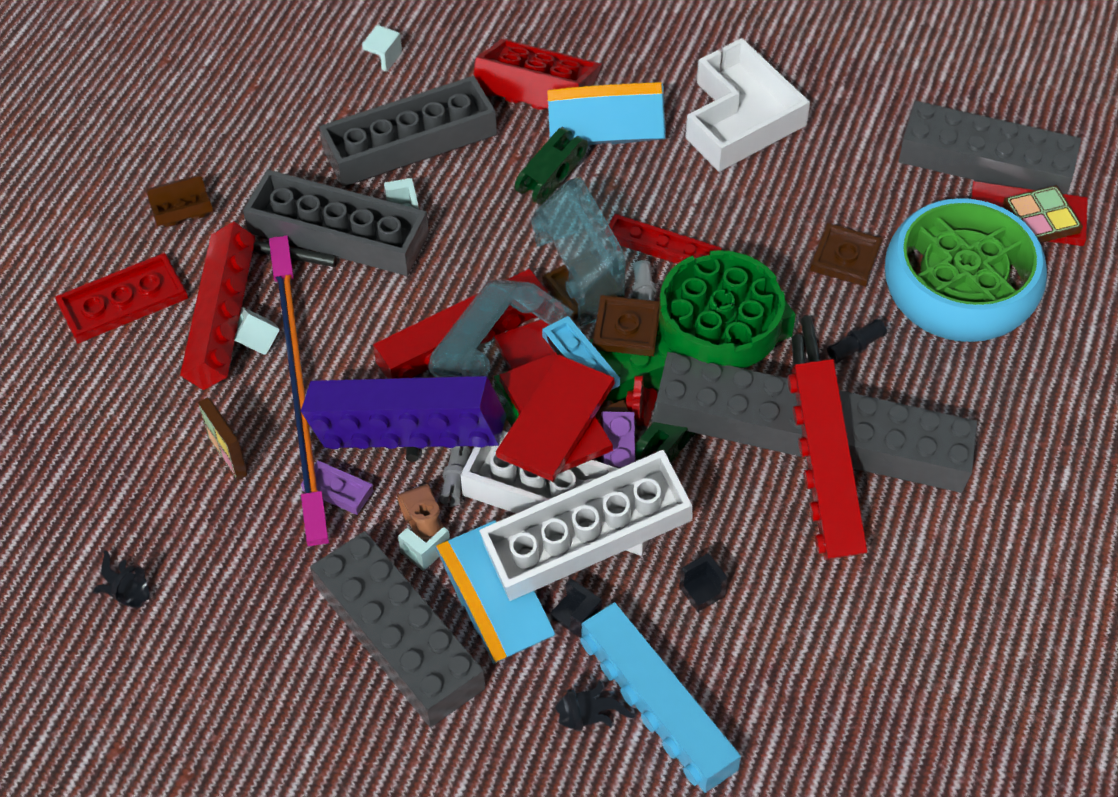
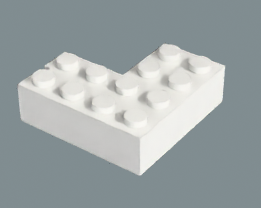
[686,38,810,172]

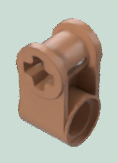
[397,484,443,542]

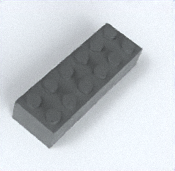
[319,76,497,187]
[898,101,1082,194]
[243,169,429,276]
[310,531,485,728]

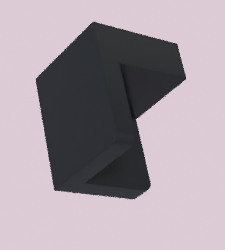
[679,553,728,612]
[551,579,602,638]

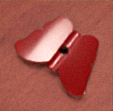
[626,376,658,426]

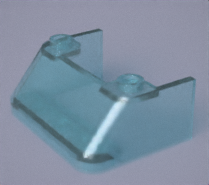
[531,177,626,327]
[429,279,574,409]

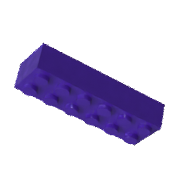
[301,376,507,449]

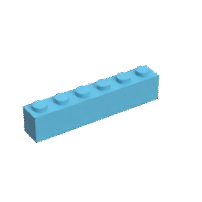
[580,602,741,793]

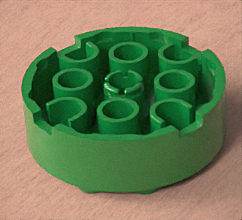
[659,250,785,368]

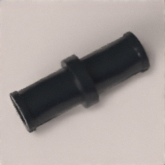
[827,318,887,364]

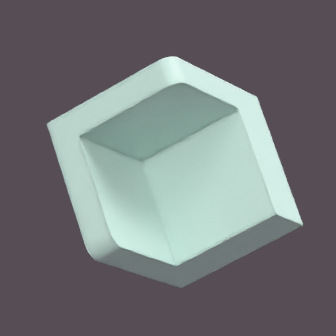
[362,25,402,72]
[384,178,419,209]
[234,307,280,355]
[398,527,450,571]

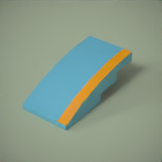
[548,83,666,145]
[435,520,556,664]

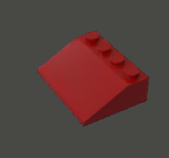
[473,38,602,110]

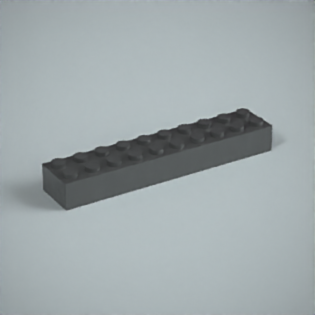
[652,352,977,493]

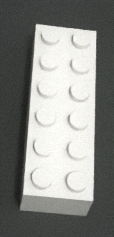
[461,431,649,556]
[479,450,693,601]

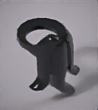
[93,550,150,608]
[555,679,635,732]

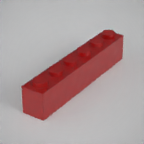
[180,221,256,390]
[373,269,548,379]
[787,359,868,560]

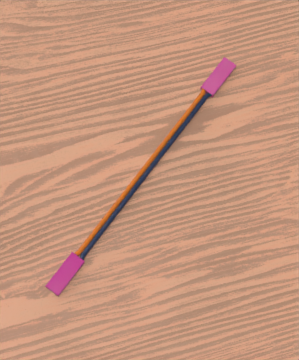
[269,235,329,547]

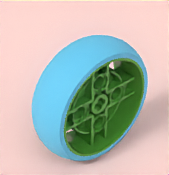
[885,199,1047,342]

